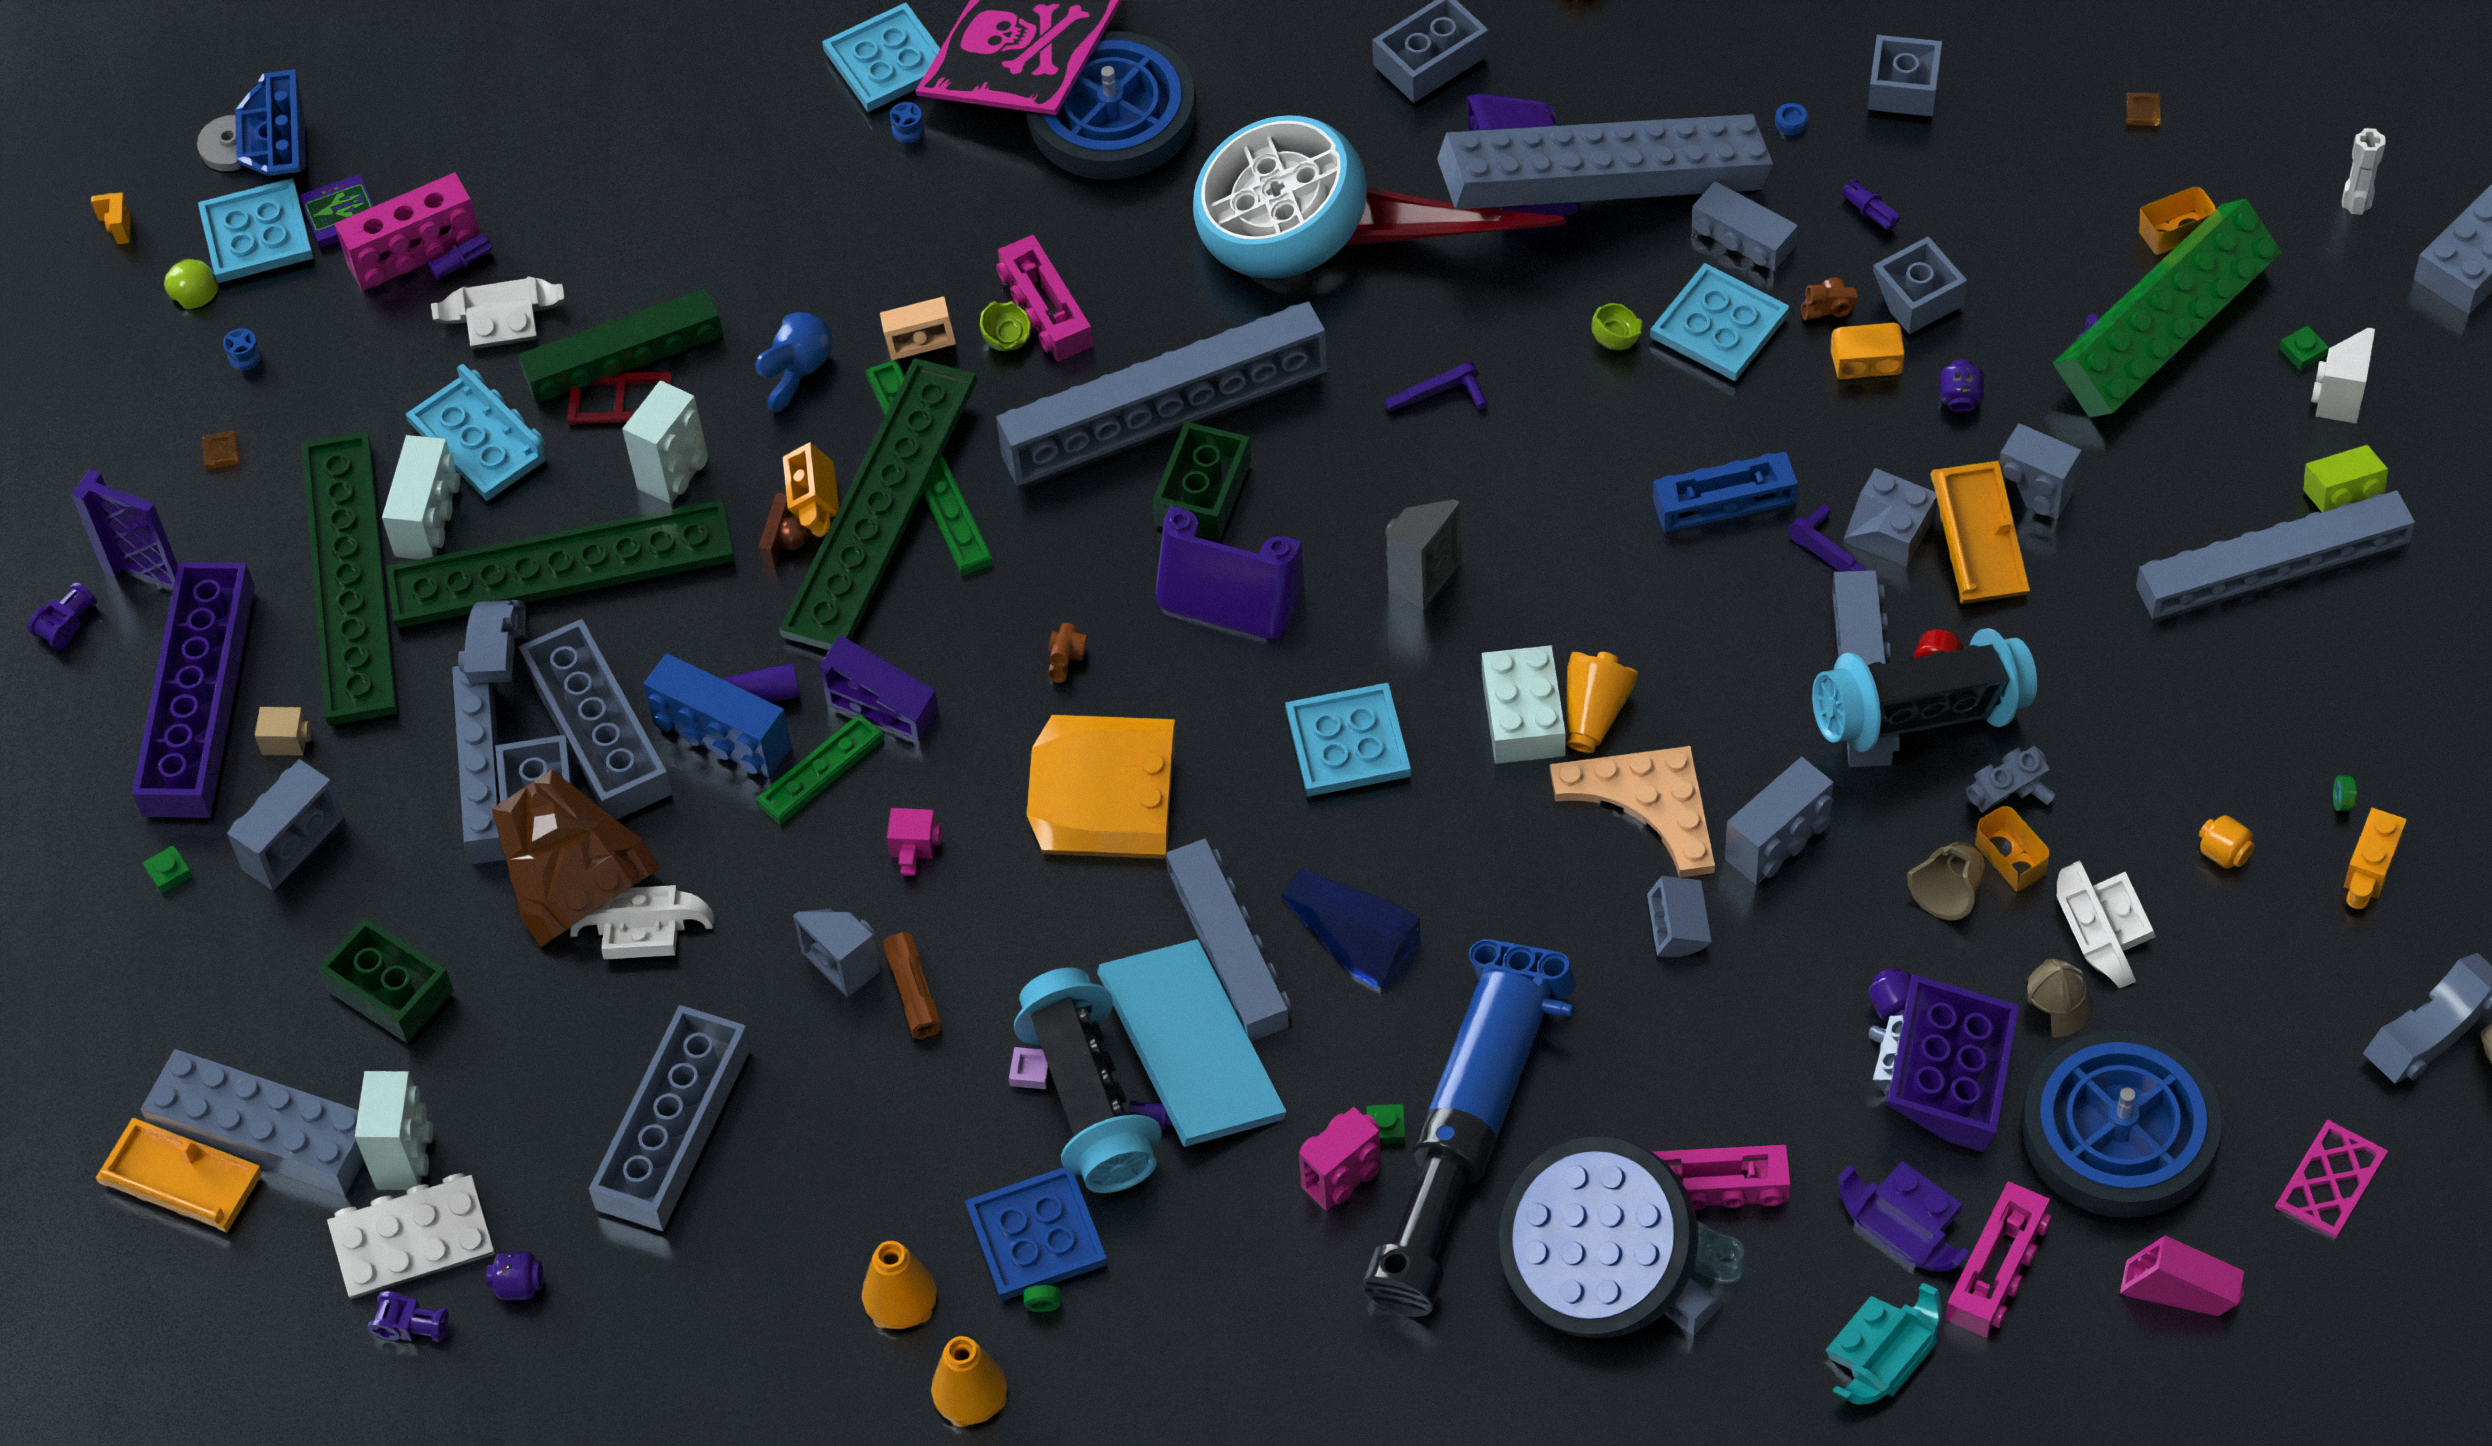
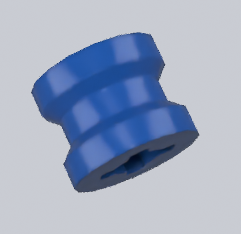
[889,102,924,143]
[223,328,261,371]

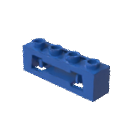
[1653,451,1798,533]

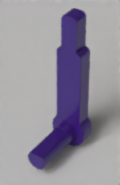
[1384,362,1488,412]
[1788,504,1868,572]

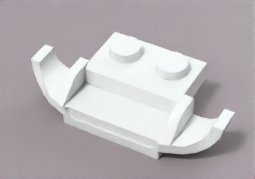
[431,277,564,349]
[2056,860,2156,989]
[570,885,714,959]

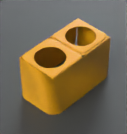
[2139,187,2215,255]
[1830,323,1904,380]
[1974,806,2049,893]

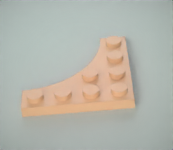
[1550,746,1715,878]

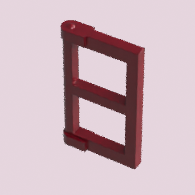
[567,372,673,425]

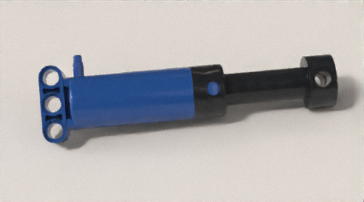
[1361,939,1576,1317]

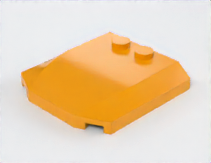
[1027,715,1176,859]

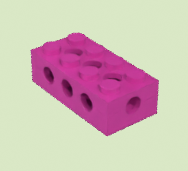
[334,172,480,291]

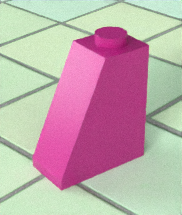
[2120,1235,2244,1316]

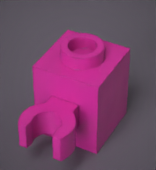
[887,808,942,876]

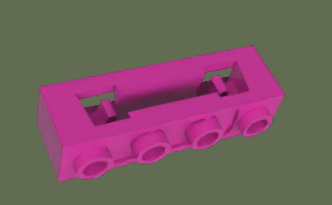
[996,234,1093,362]
[1653,1145,1790,1210]
[1945,1181,2052,1338]

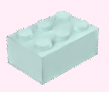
[622,380,708,504]
[382,435,460,559]
[1482,645,1566,764]
[355,1071,433,1190]

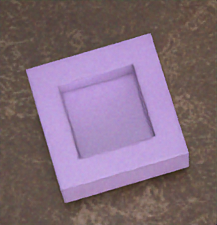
[1009,1047,1050,1089]

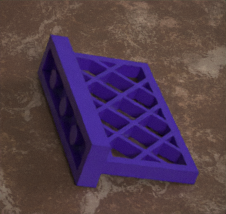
[71,469,178,588]

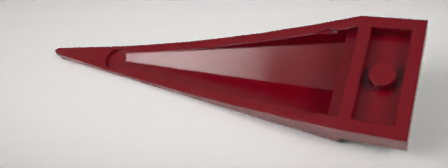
[1344,187,1567,246]

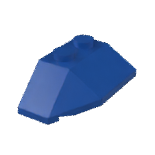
[235,69,306,176]

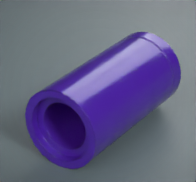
[724,663,800,703]

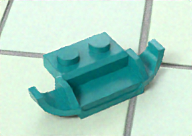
[1826,1283,1941,1405]

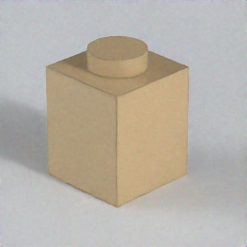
[255,707,312,756]

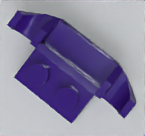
[1838,1161,1970,1272]

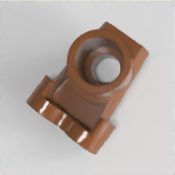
[1801,277,1858,320]
[1048,623,1087,683]

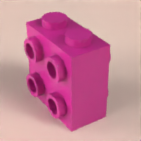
[1299,1107,1381,1211]

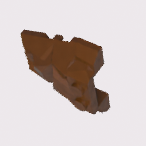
[492,770,661,948]

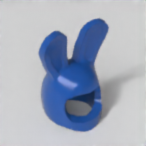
[755,312,833,413]

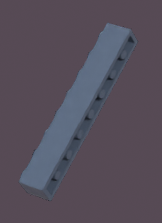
[2136,490,2415,619]

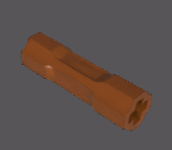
[882,932,942,1040]

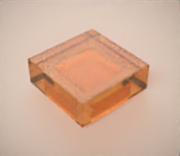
[2125,93,2161,126]
[202,430,240,469]

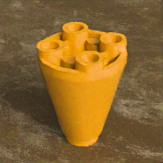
[1566,652,1639,753]
[861,1241,937,1329]
[931,1336,1007,1427]

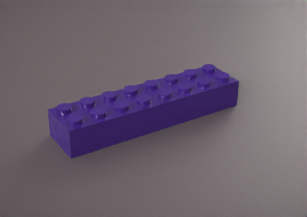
[132,562,255,818]

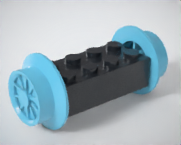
[1812,628,2037,752]
[1014,968,1162,1193]

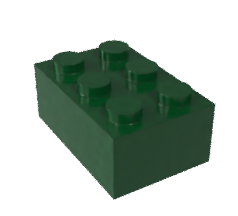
[1152,421,1252,541]
[317,917,454,1043]

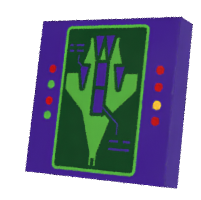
[298,174,374,248]

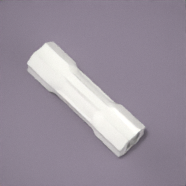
[2342,128,2386,215]

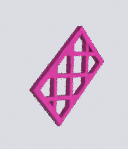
[2275,1120,2388,1239]

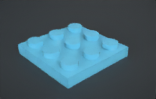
[822,2,940,112]
[198,178,313,283]
[1650,263,1790,381]
[1285,683,1411,797]

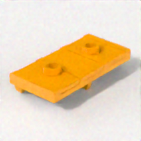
[1930,461,2030,604]
[96,1118,262,1232]

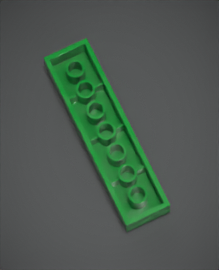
[2052,198,2282,417]

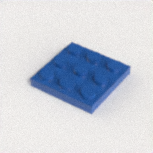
[965,1167,1108,1301]

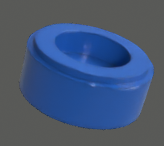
[1775,103,1808,135]

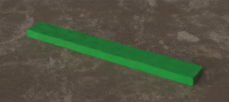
[865,360,993,576]

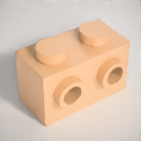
[880,296,956,361]

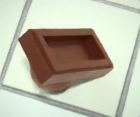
[758,493,809,569]

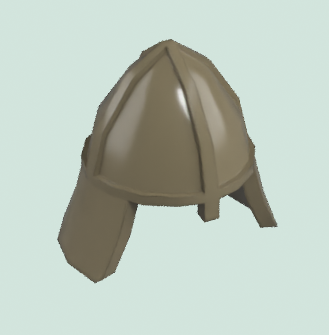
[1907,842,1985,920]
[2026,959,2093,1038]

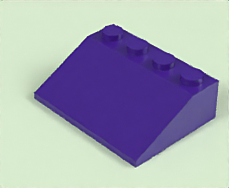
[1886,974,2019,1152]

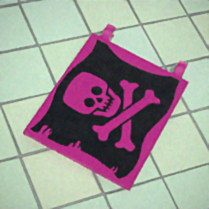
[915,0,1122,115]

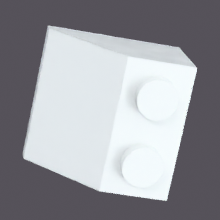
[2311,328,2375,423]

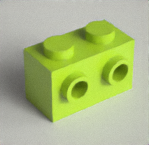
[2303,445,2388,512]

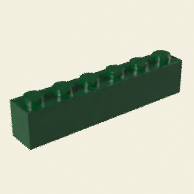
[518,288,724,403]

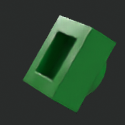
[2279,325,2329,371]
[142,845,193,894]
[1366,1104,1405,1145]

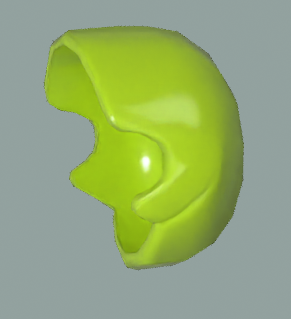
[164,259,218,309]
[980,301,1032,352]
[1591,303,1642,351]

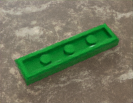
[756,713,884,826]

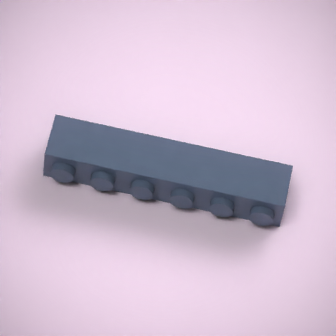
[1832,570,1899,767]
[452,666,506,865]
[1166,838,1292,1042]

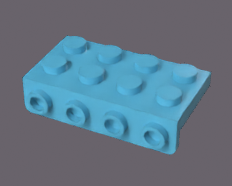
[406,364,546,501]

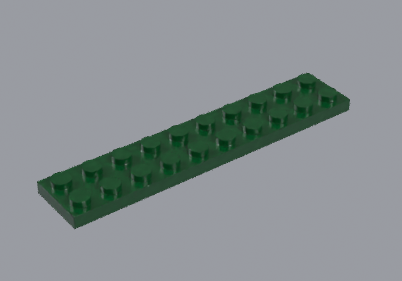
[779,358,978,650]
[301,431,397,726]
[386,499,735,629]

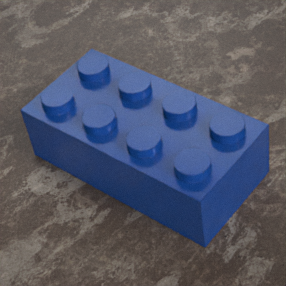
[643,653,792,778]

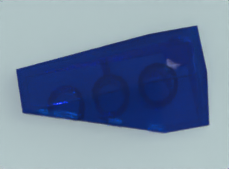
[1280,869,1421,992]

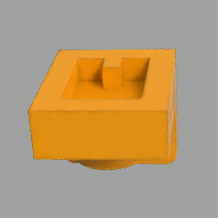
[91,192,131,244]

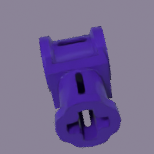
[27,582,97,650]
[368,1291,449,1342]

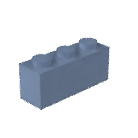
[1692,181,1798,271]

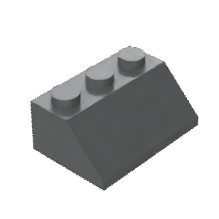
[1385,499,1461,610]

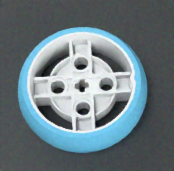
[1193,115,1367,279]

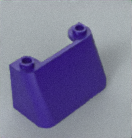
[1467,93,1578,216]
[1155,506,1304,639]

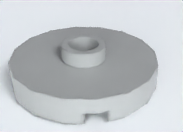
[197,115,241,171]

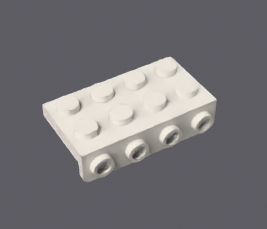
[327,1173,495,1299]

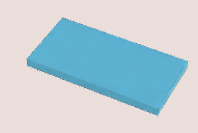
[1097,939,1286,1147]

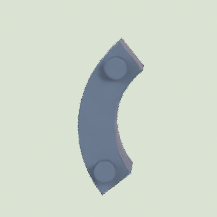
[458,600,526,683]
[2363,953,2492,1083]

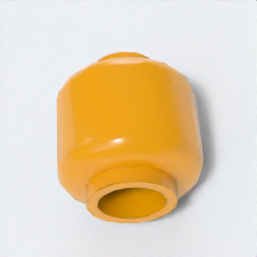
[2199,815,2255,869]

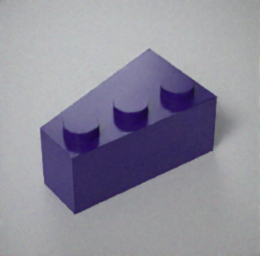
[819,634,939,741]

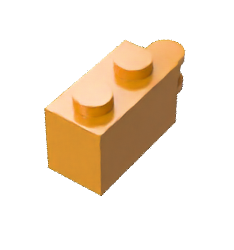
[783,442,839,537]
[2343,808,2407,909]

